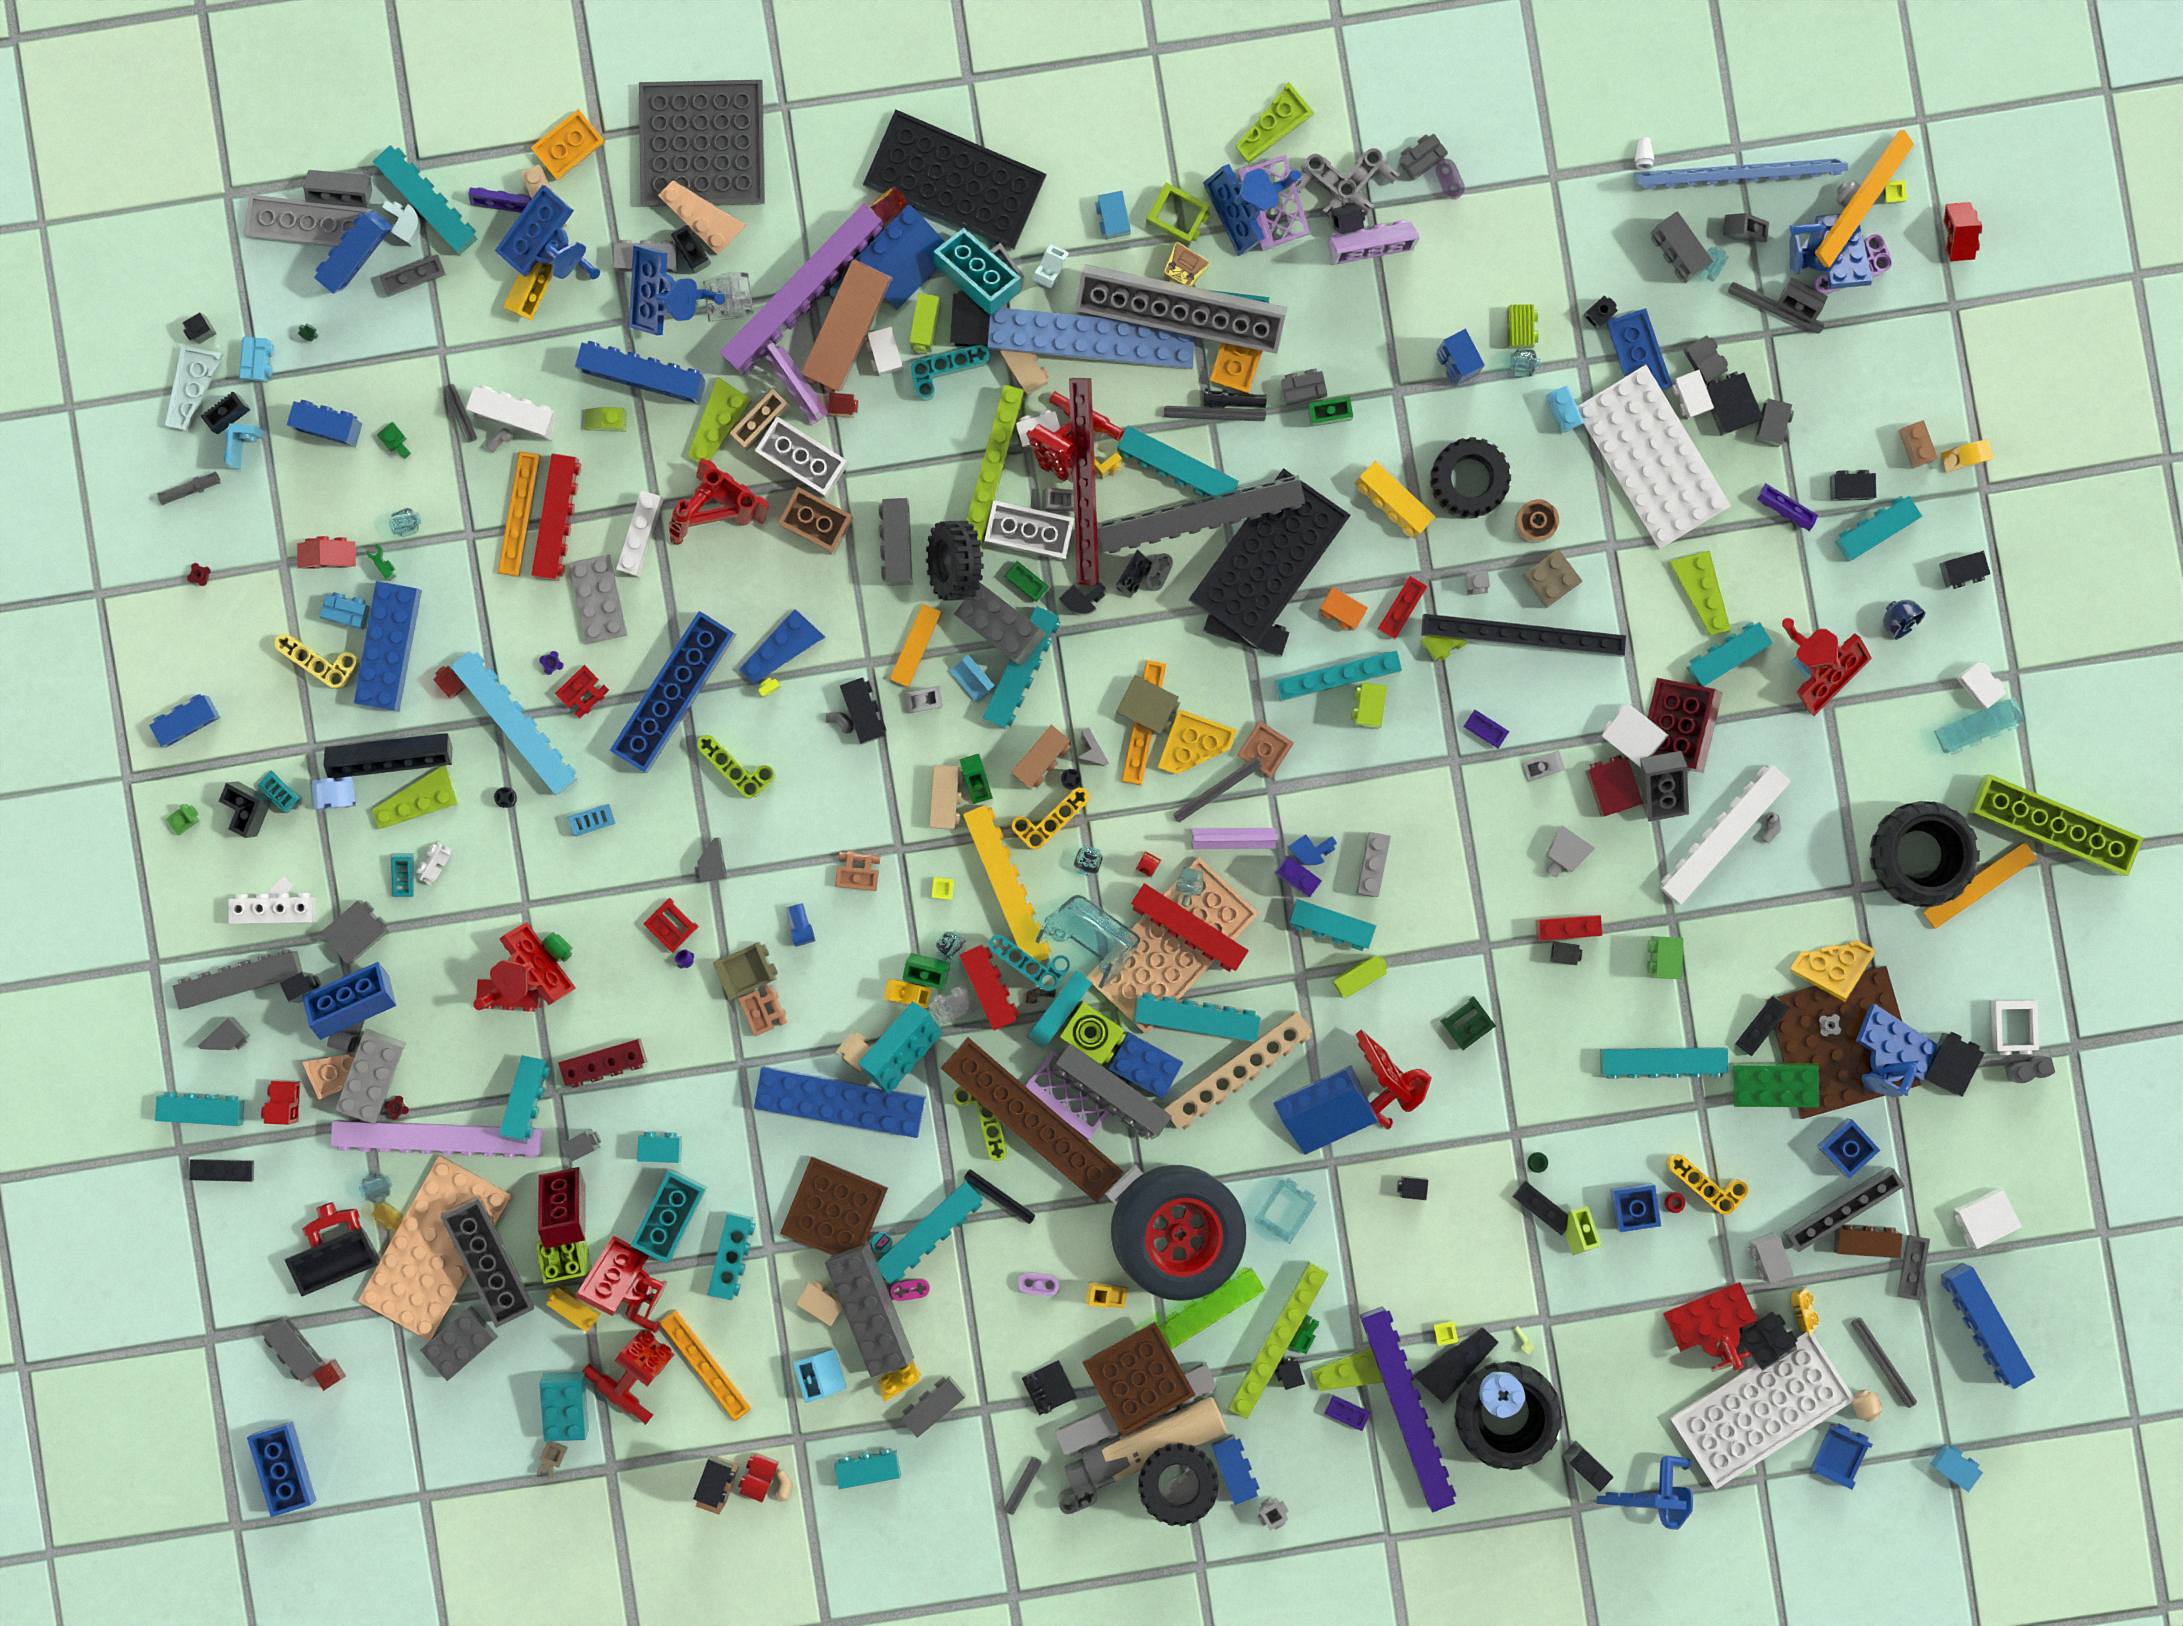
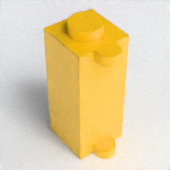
[546,1285,601,1332]

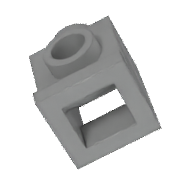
[1465,570,1490,596]

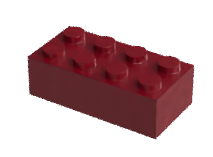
[538,1167,586,1249]

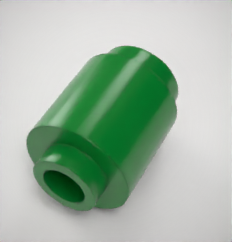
[542,932,573,962]

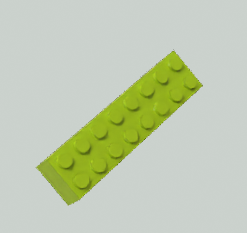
[1968,774,2144,876]

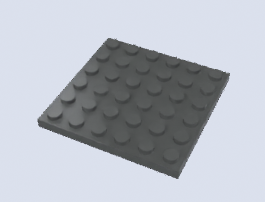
[639,80,765,207]

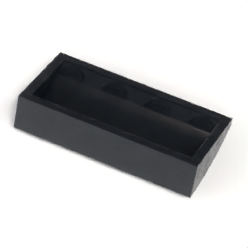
[284,1227,380,1297]

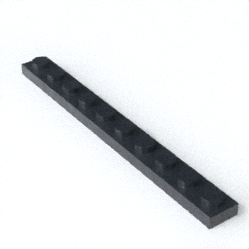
[1421,614,1626,657]

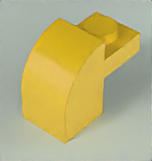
[1941,439,1994,473]
[883,979,932,1008]
[1085,1282,1128,1309]

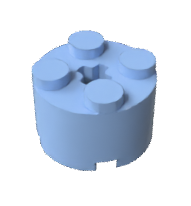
[312,777,356,810]
[1480,1372,1525,1418]

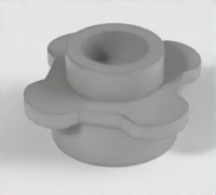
[1819,1014,1841,1036]

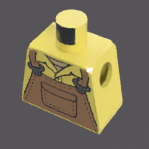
[1163,242,1210,287]

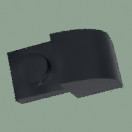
[1059,582,1106,616]

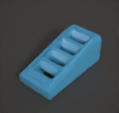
[568,804,616,837]

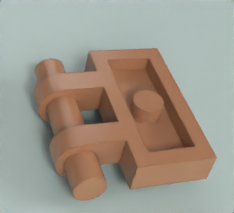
[835,850,881,891]
[739,985,788,1037]

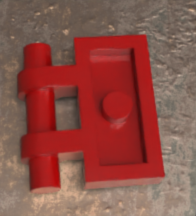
[555,665,609,719]

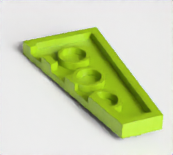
[1236,82,1314,164]
[1311,1347,1383,1391]

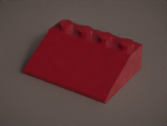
[1647,678,1723,773]

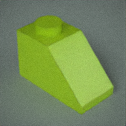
[584,407,627,432]
[1566,1206,1602,1256]

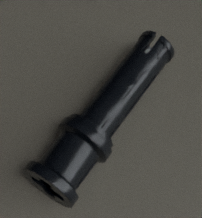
[1204,388,1267,408]

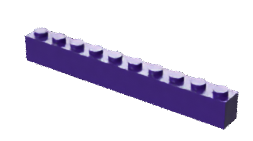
[1359,1306,1456,1513]

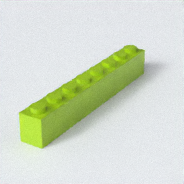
[966,384,1025,551]
[1228,1261,1329,1419]

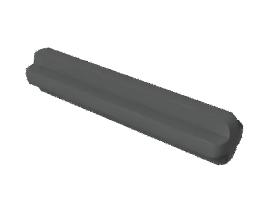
[444,384,477,443]
[1004,1457,1042,1515]

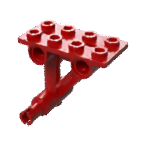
[1026,391,1125,483]
[669,458,769,545]
[582,1329,674,1425]

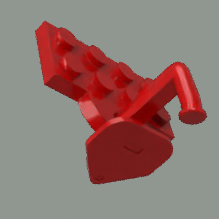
[1782,618,1872,716]
[473,922,576,1011]
[1355,1029,1432,1130]
[576,1235,667,1333]
[1663,1282,1758,1372]

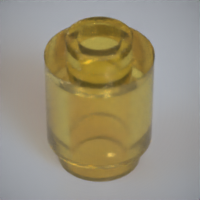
[372,1202,404,1231]

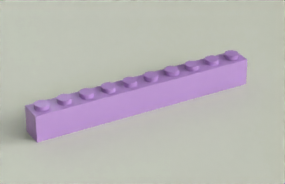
[331,1120,543,1158]

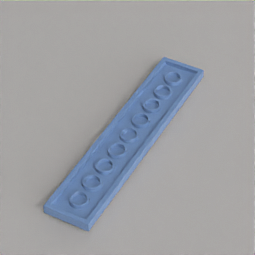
[1634,158,1848,188]
[987,308,1195,369]

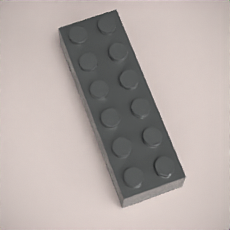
[1051,1044,1172,1140]
[441,1195,534,1328]
[825,1243,915,1378]

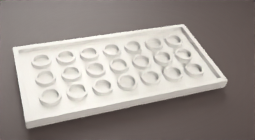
[1577,365,1731,549]
[1670,1331,1855,1489]

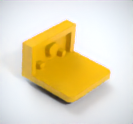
[1094,452,1122,479]

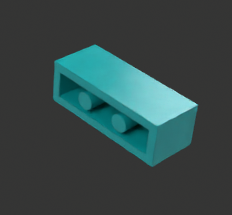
[834,1448,901,1489]

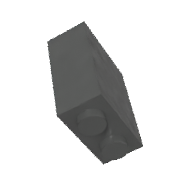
[320,900,389,964]

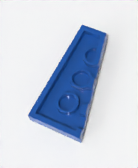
[739,609,826,684]

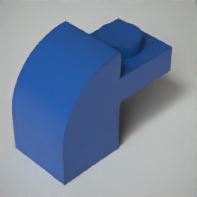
[1288,834,1337,865]

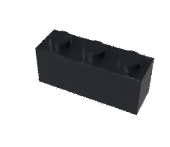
[840,677,887,745]

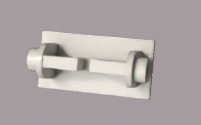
[416,841,452,885]

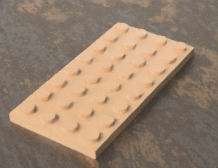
[1086,857,1259,1034]
[358,1155,513,1341]

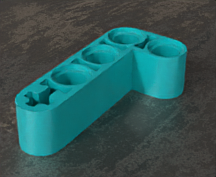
[911,345,990,401]
[989,935,1070,991]
[1027,970,1093,1049]

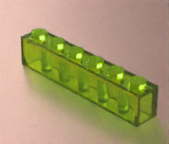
[1156,1267,1266,1350]

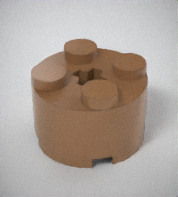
[1515,499,1559,543]

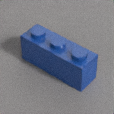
[149,694,221,748]
[1211,1435,1260,1505]

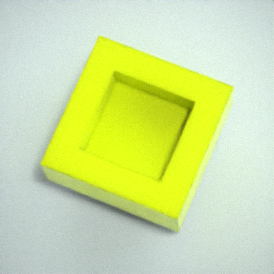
[1883,180,1907,204]
[758,678,782,698]
[931,877,955,900]
[1433,1321,1458,1346]

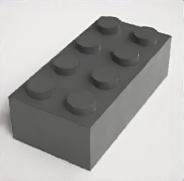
[879,498,913,586]
[954,582,1047,666]

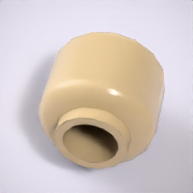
[1852,1389,1883,1422]

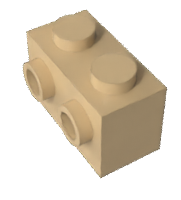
[796,1280,842,1326]

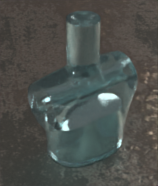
[1175,867,1204,907]

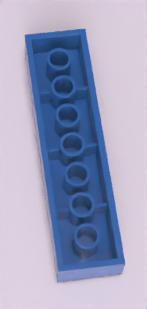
[610,611,737,774]
[754,1066,926,1138]

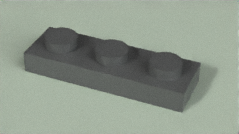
[380,254,446,297]
[1897,1235,1930,1301]

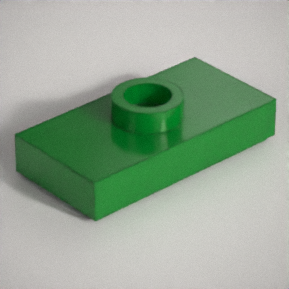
[1004,561,1049,603]

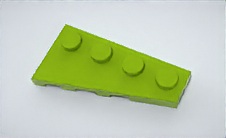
[688,376,752,463]
[1669,551,1731,636]
[372,766,459,829]

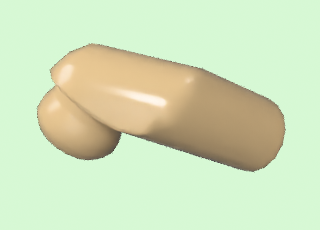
[775,1469,793,1502]

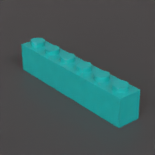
[372,145,478,255]
[1117,426,1239,497]
[983,606,1061,729]
[1275,650,1402,702]
[1132,992,1261,1042]
[1600,1047,1728,1079]
[876,1180,983,1284]

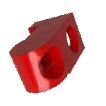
[1136,851,1161,878]

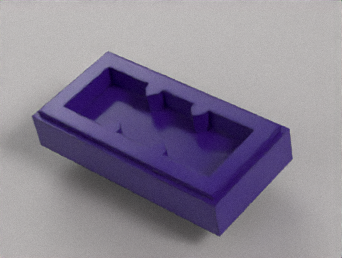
[1463,709,1510,749]
[1324,1394,1371,1431]

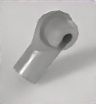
[486,428,513,453]
[1761,812,1781,843]

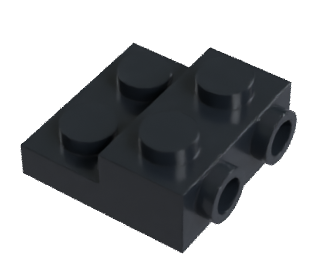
[1740,1311,1798,1371]

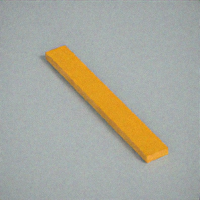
[1815,130,1914,267]

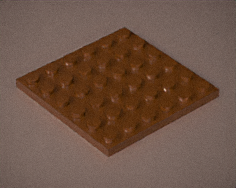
[1766,966,1921,1119]

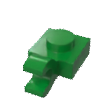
[377,422,411,459]
[366,544,396,581]
[1289,1314,1319,1354]

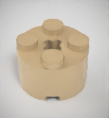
[835,1032,873,1078]

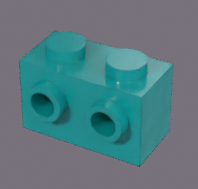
[637,1131,682,1163]

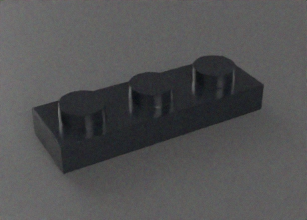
[1735,995,1790,1057]
[189,1159,254,1182]
[1512,1180,1569,1236]

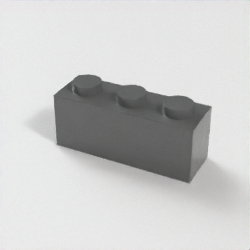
[303,170,372,208]
[262,1316,326,1382]
[901,1376,966,1438]

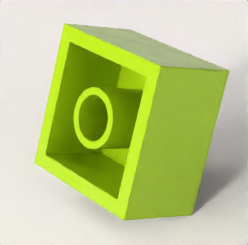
[1351,682,1387,729]

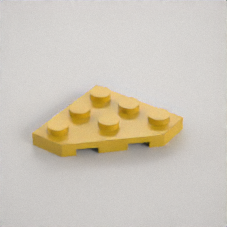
[1158,709,1237,774]
[1790,940,1876,1002]

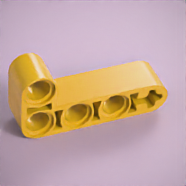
[1012,788,1089,850]
[1666,1154,1749,1215]

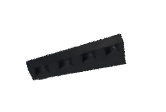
[1413,1327,1499,1404]

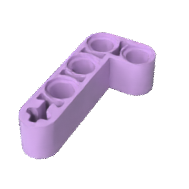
[1811,234,1892,295]

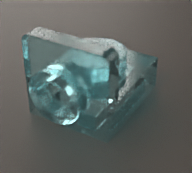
[1706,247,1729,282]

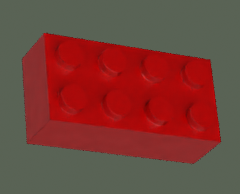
[959,944,1019,1031]

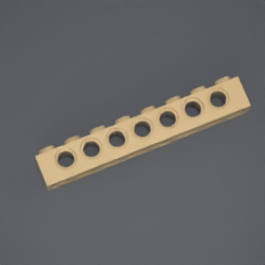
[1163,1011,1313,1130]

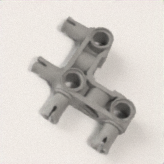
[1295,148,1400,219]

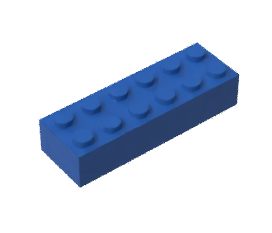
[575,341,707,405]
[354,581,422,712]
[1941,1263,2035,1389]

